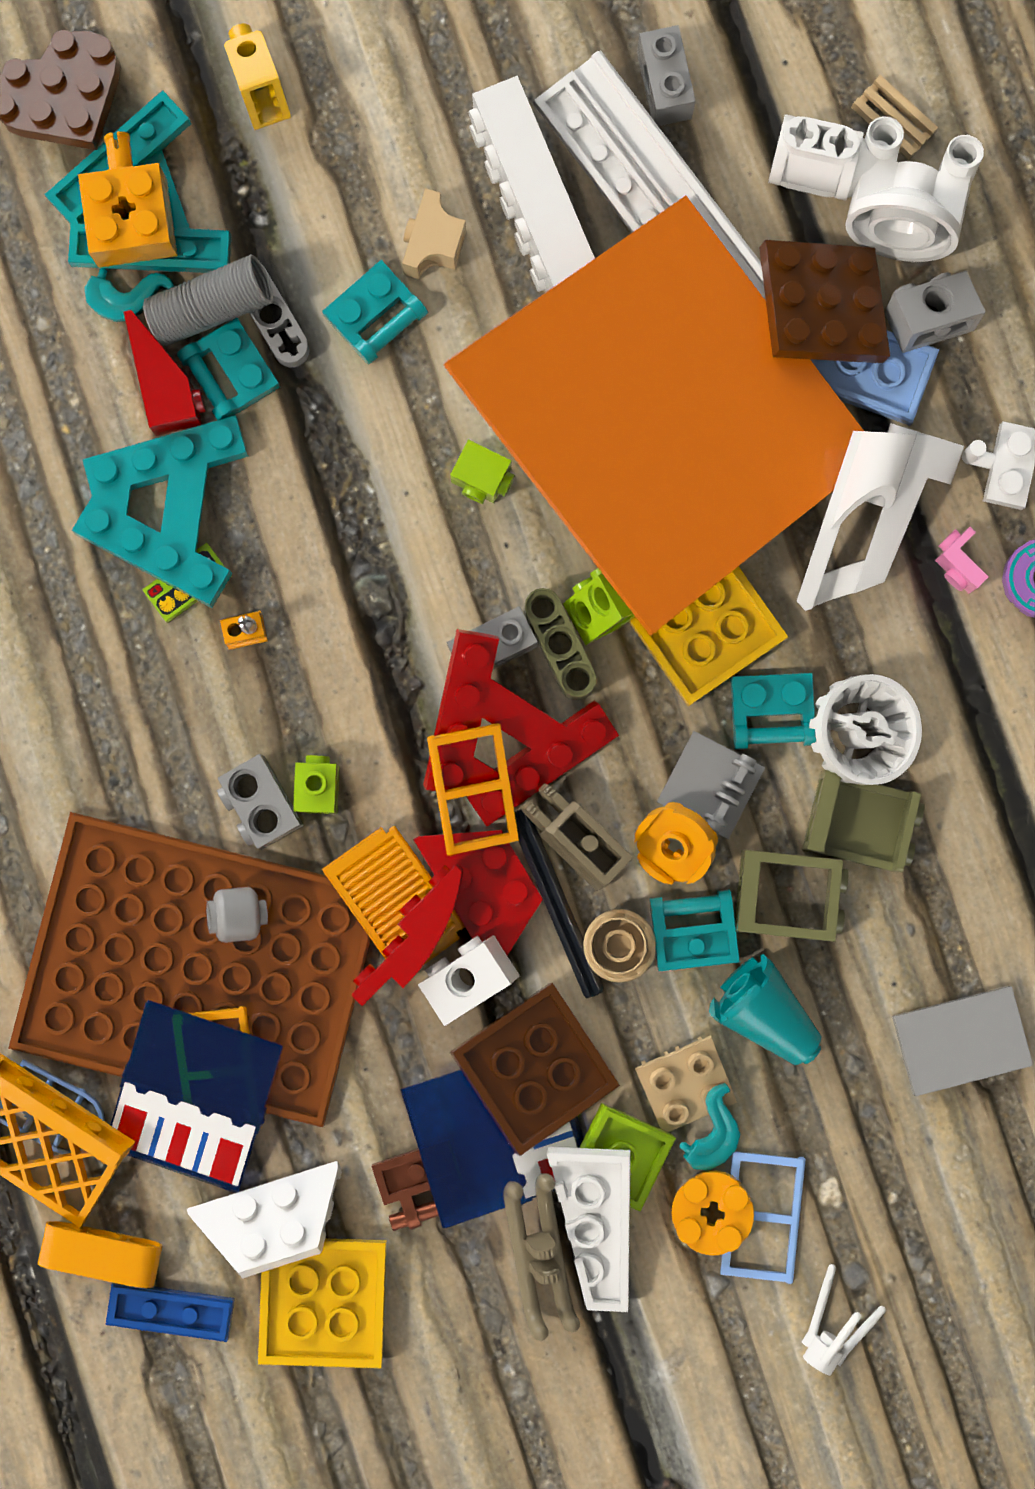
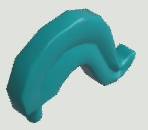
[84,268,174,322]
[680,1083,740,1171]

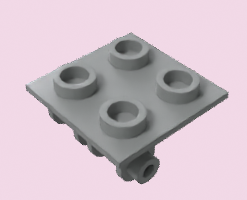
[657,731,765,839]

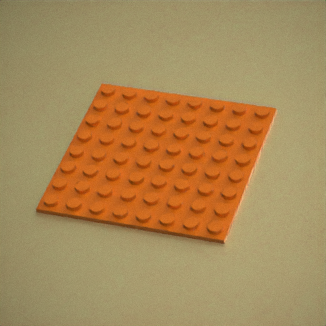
[443,196,864,636]

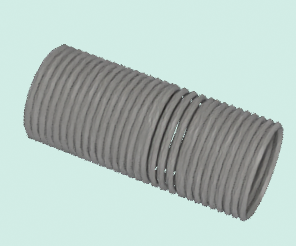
[143,254,273,347]

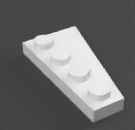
[547,1147,631,1312]

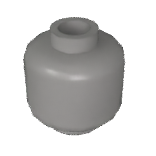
[206,887,268,943]

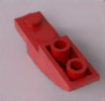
[351,864,463,1006]

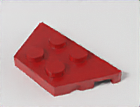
[413,830,543,955]

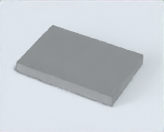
[892,986,1034,1096]

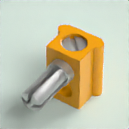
[220,610,268,650]

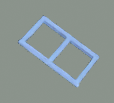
[720,1151,806,1284]

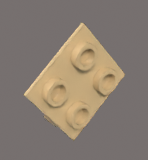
[635,1036,737,1132]

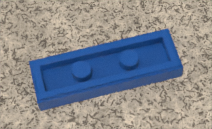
[105,1283,235,1342]

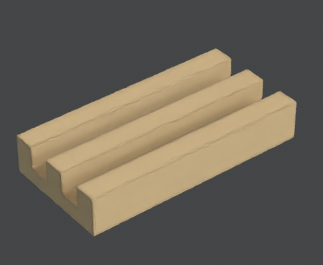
[851,75,938,160]

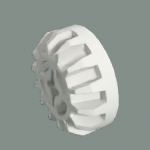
[809,674,922,785]

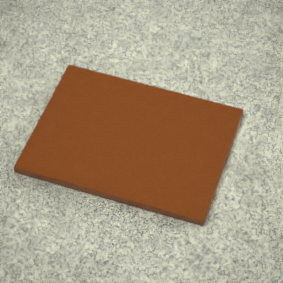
[8,812,371,1127]

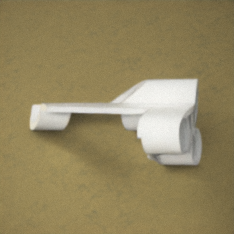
[797,423,964,611]

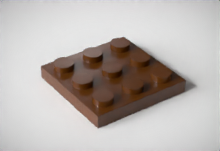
[759,240,890,363]
[450,983,620,1156]

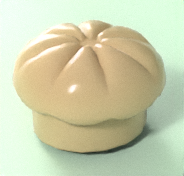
[583,909,656,983]

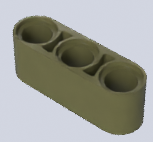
[524,588,596,700]

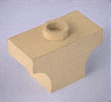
[402,188,466,279]

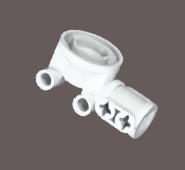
[768,114,984,262]

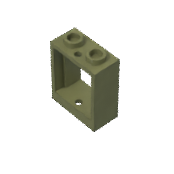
[735,850,849,942]

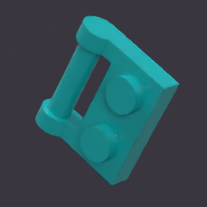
[322,259,429,365]
[177,317,280,420]
[730,673,817,749]
[649,889,740,971]

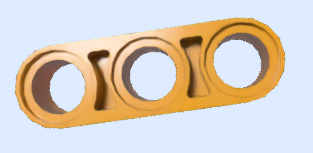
[38,1221,163,1288]

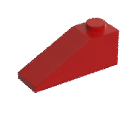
[123,310,206,436]

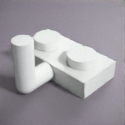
[962,421,1035,510]

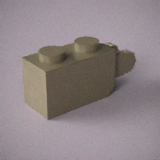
[521,783,633,891]

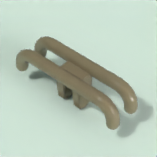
[504,1173,580,1341]

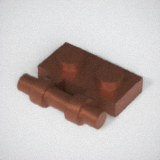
[371,1138,471,1231]

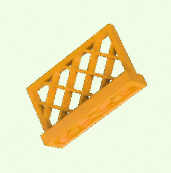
[0,1053,135,1228]

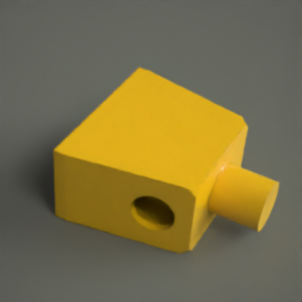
[224,24,291,130]

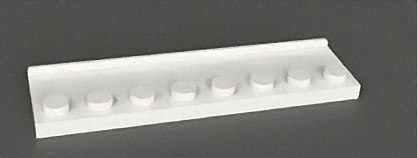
[534,50,766,300]

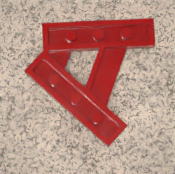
[423,629,619,827]

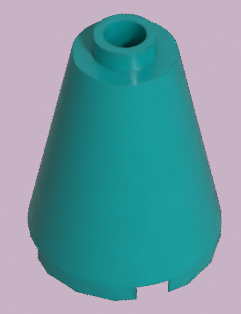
[709,954,822,1065]

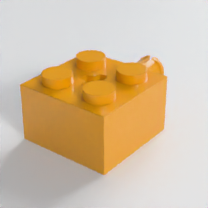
[78,131,177,268]

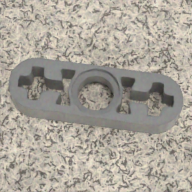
[249,265,309,367]

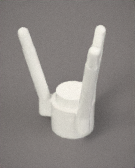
[802,1264,886,1376]

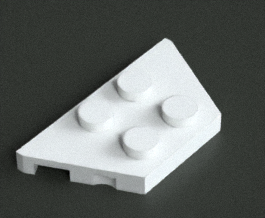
[187,1161,342,1278]

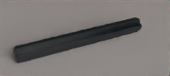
[514,809,604,998]

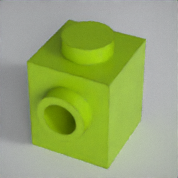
[450,439,515,504]
[293,755,340,814]

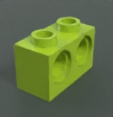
[563,568,635,645]

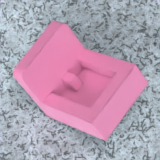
[935,527,989,594]

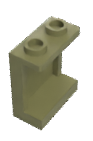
[802,770,925,873]

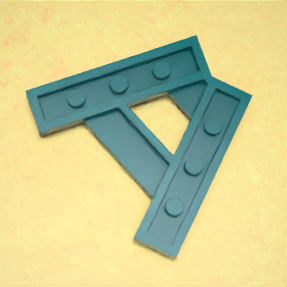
[44,90,231,273]
[72,415,249,608]

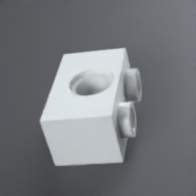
[418,935,520,1026]

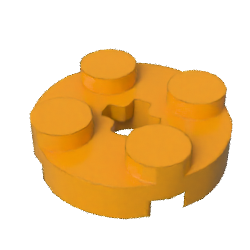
[634,802,718,885]
[672,1170,754,1255]

